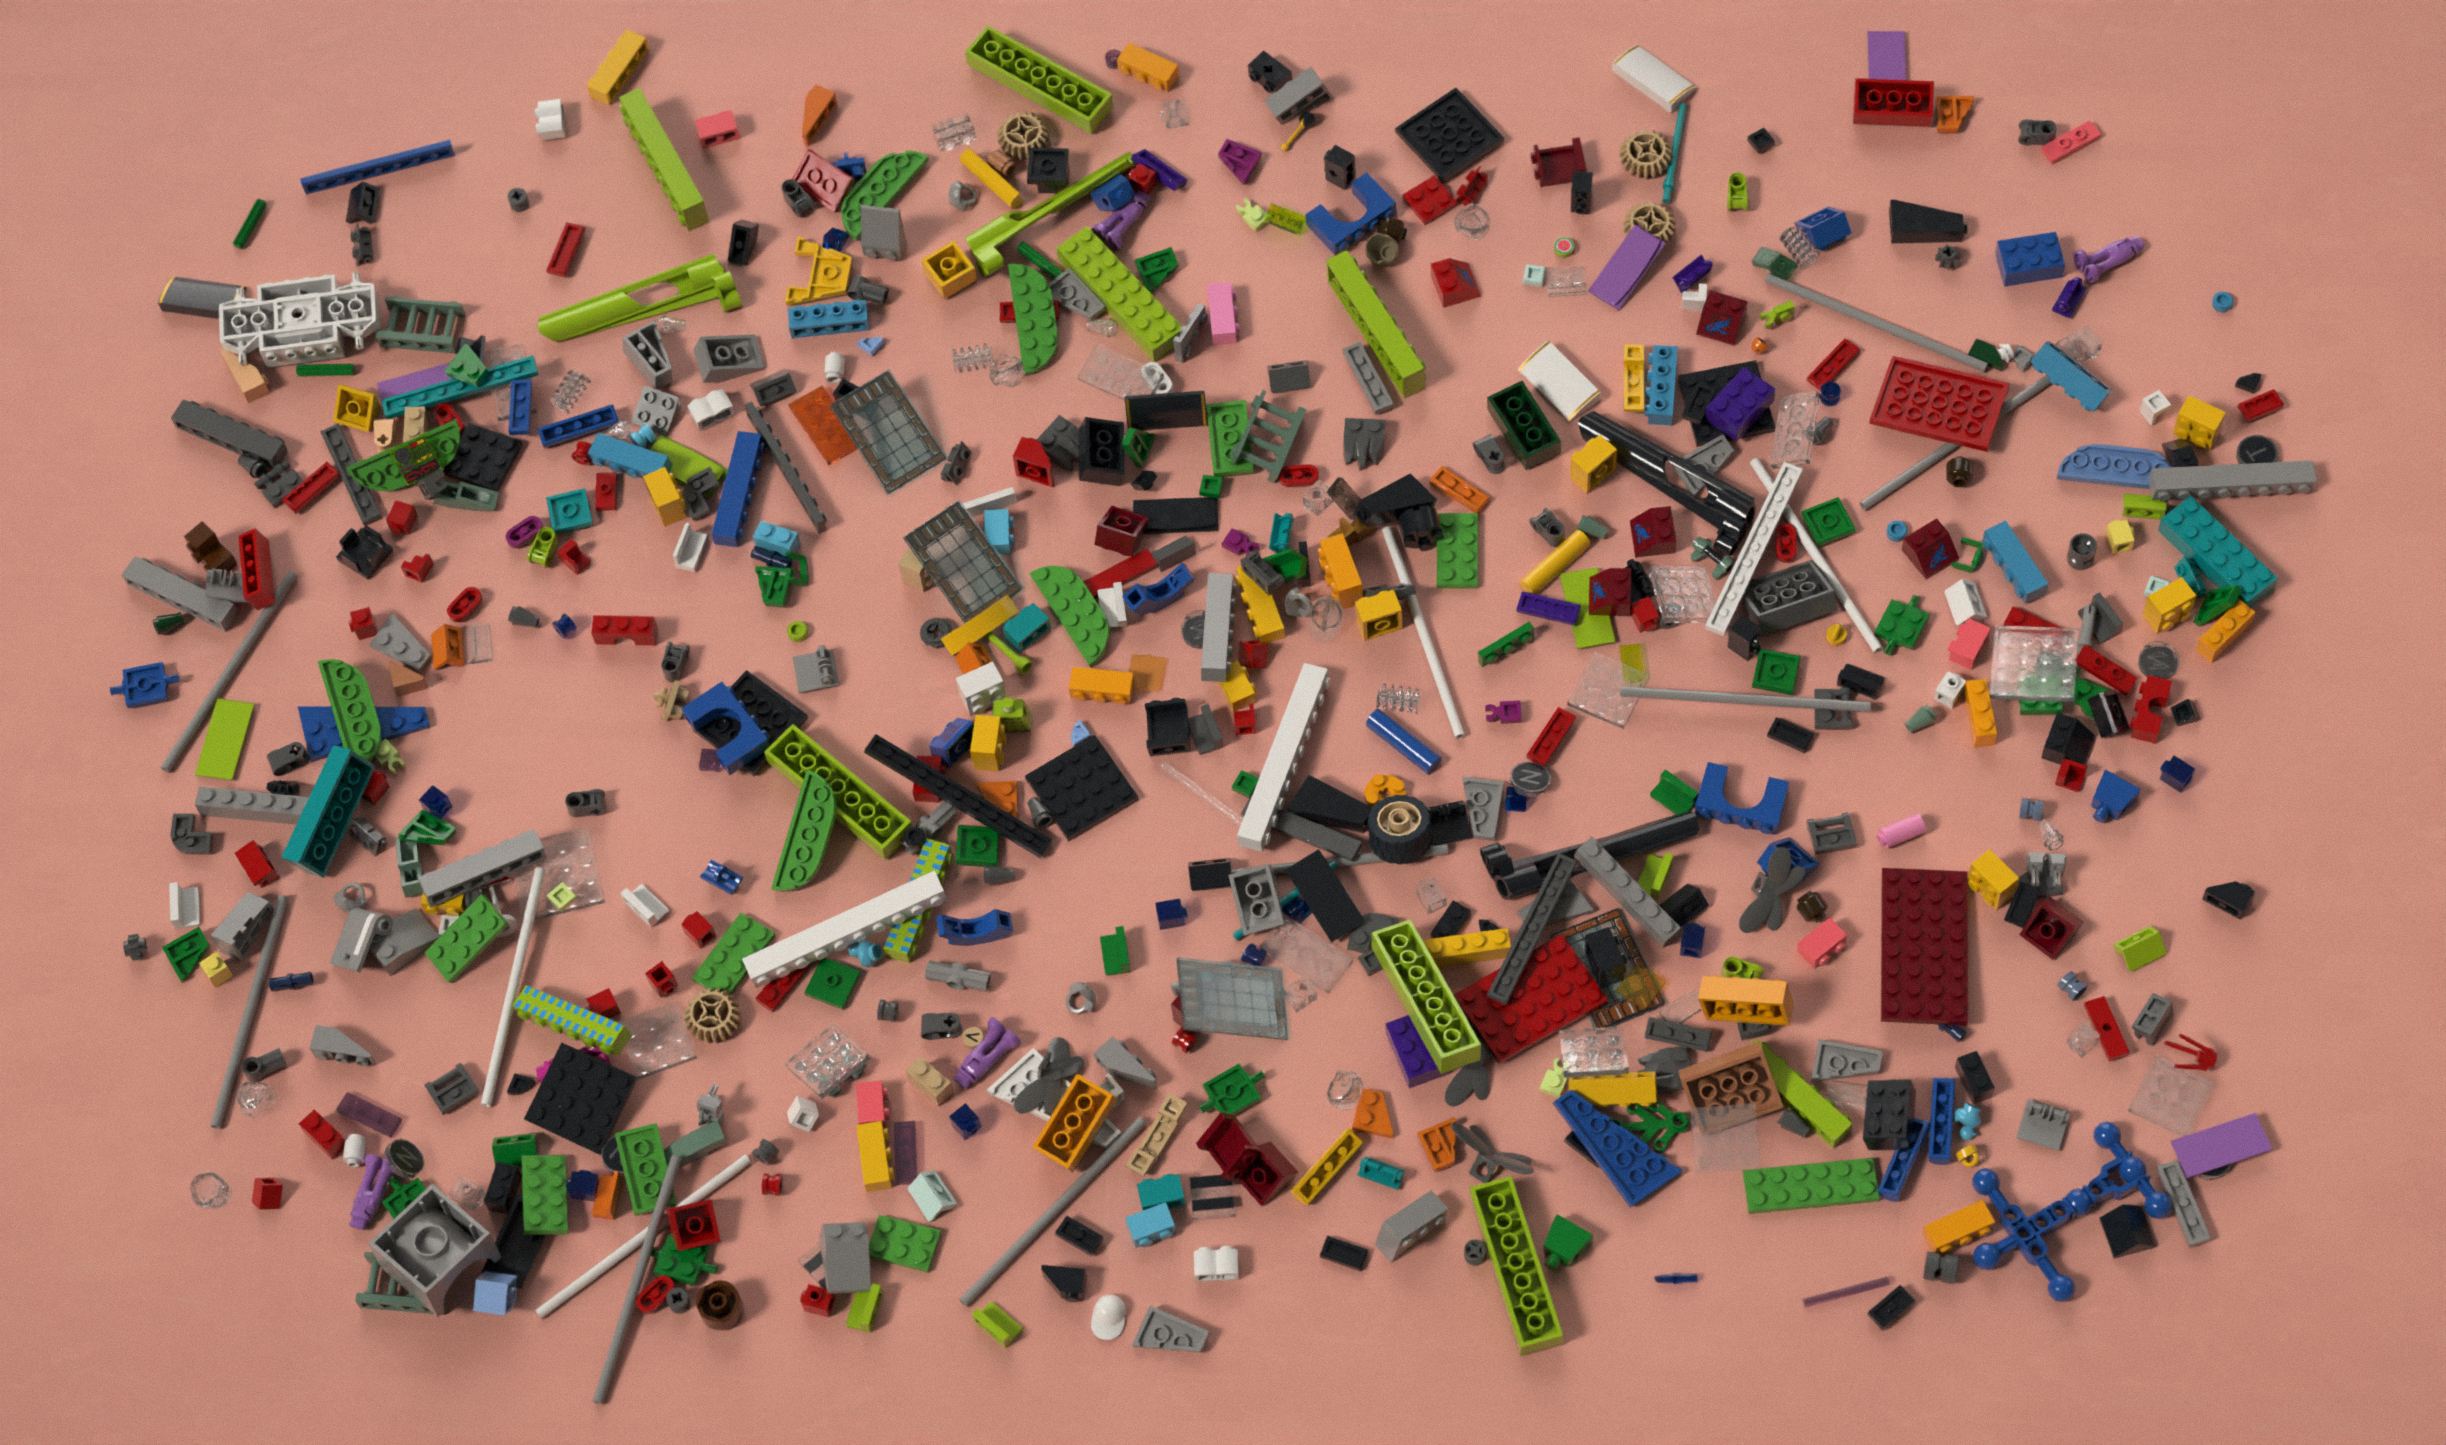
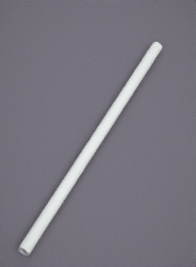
[1750,458,1883,653]
[1382,526,1465,739]
[481,867,545,1107]
[535,1154,751,1319]

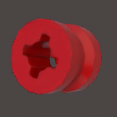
[571,441,592,465]
[1172,1027,1198,1054]
[762,1174,783,1196]

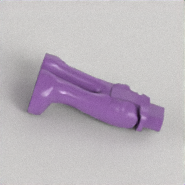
[1091,190,1150,252]
[2073,236,2145,283]
[953,1017,1021,1089]
[349,1154,402,1230]

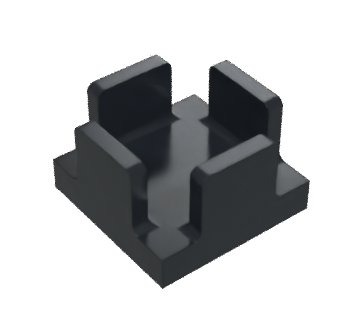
[1027,147,1069,194]
[336,525,394,580]

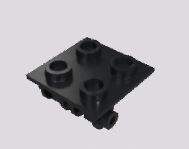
[1625,559,1658,604]
[1427,800,1472,846]

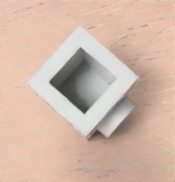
[1934,671,1966,709]

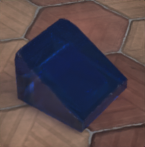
[822,228,849,252]
[1505,787,1527,812]
[1282,897,1312,925]

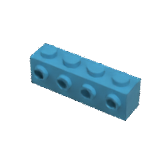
[788,300,870,339]
[2030,341,2112,412]
[1645,345,1678,426]
[588,433,673,479]
[1982,520,2048,604]

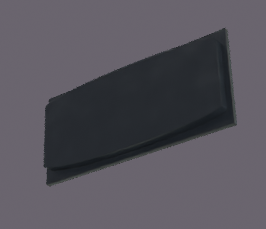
[1133,497,1218,534]
[1285,849,1365,943]

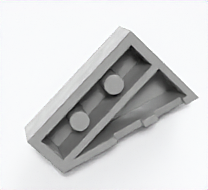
[1265,67,1334,125]
[622,320,672,390]
[210,892,274,961]
[1375,1190,1448,1263]

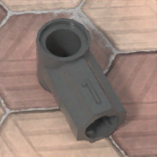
[847,275,889,305]
[242,1048,287,1083]

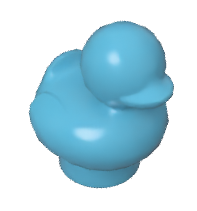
[848,940,883,967]
[1954,1102,1981,1141]

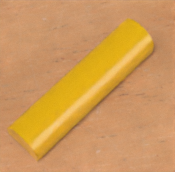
[959,148,1023,209]
[1519,530,1590,595]
[1290,1128,1364,1205]

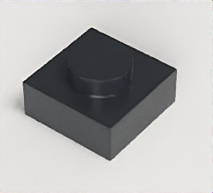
[1747,127,1775,154]
[1131,470,1157,491]

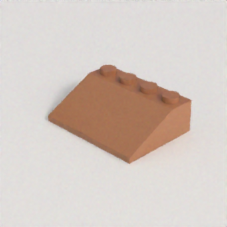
[1678,1041,1784,1136]

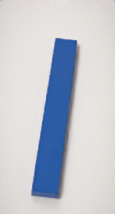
[300,140,455,194]

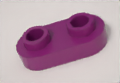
[506,516,543,548]

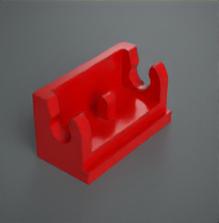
[235,840,280,888]

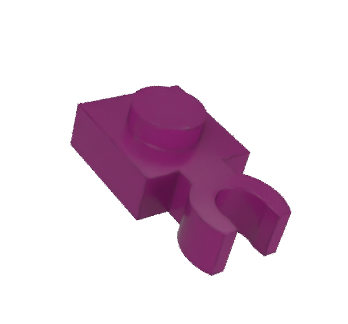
[1221,528,1260,556]
[1485,700,1522,724]

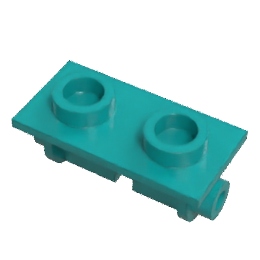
[1268,513,1294,553]
[2174,556,2207,598]
[1357,1156,1405,1190]

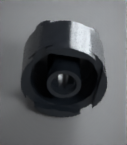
[1399,506,1444,551]

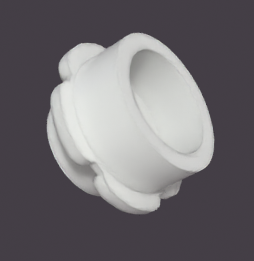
[1997,343,2014,362]

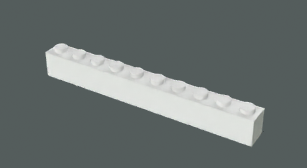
[1237,663,1331,852]
[742,870,948,988]

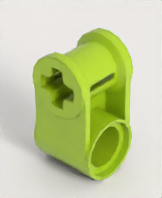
[1727,172,1748,211]
[527,527,559,568]
[1721,956,1765,979]

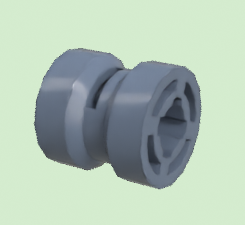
[2019,798,2043,821]
[2057,971,2088,1001]

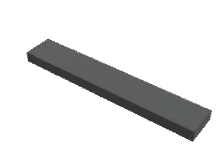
[320,423,383,527]
[1241,797,1362,862]

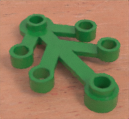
[1610,1099,1690,1153]

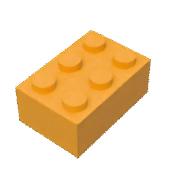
[1317,533,1363,610]

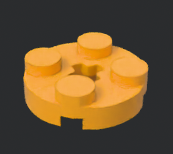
[1364,774,1406,807]

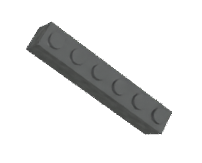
[171,399,288,469]

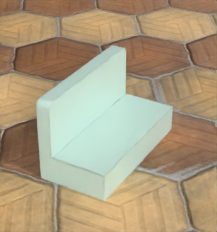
[908,1170,957,1222]

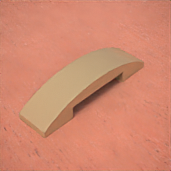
[1125,1093,1188,1177]

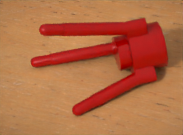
[2164,1034,2217,1072]

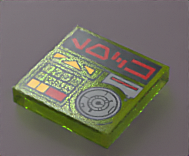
[388,433,443,487]

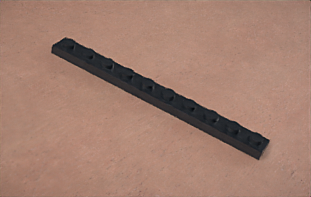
[864,734,1052,859]

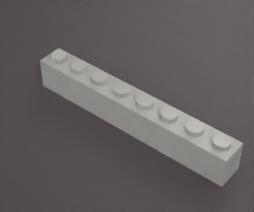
[2148,460,2317,501]

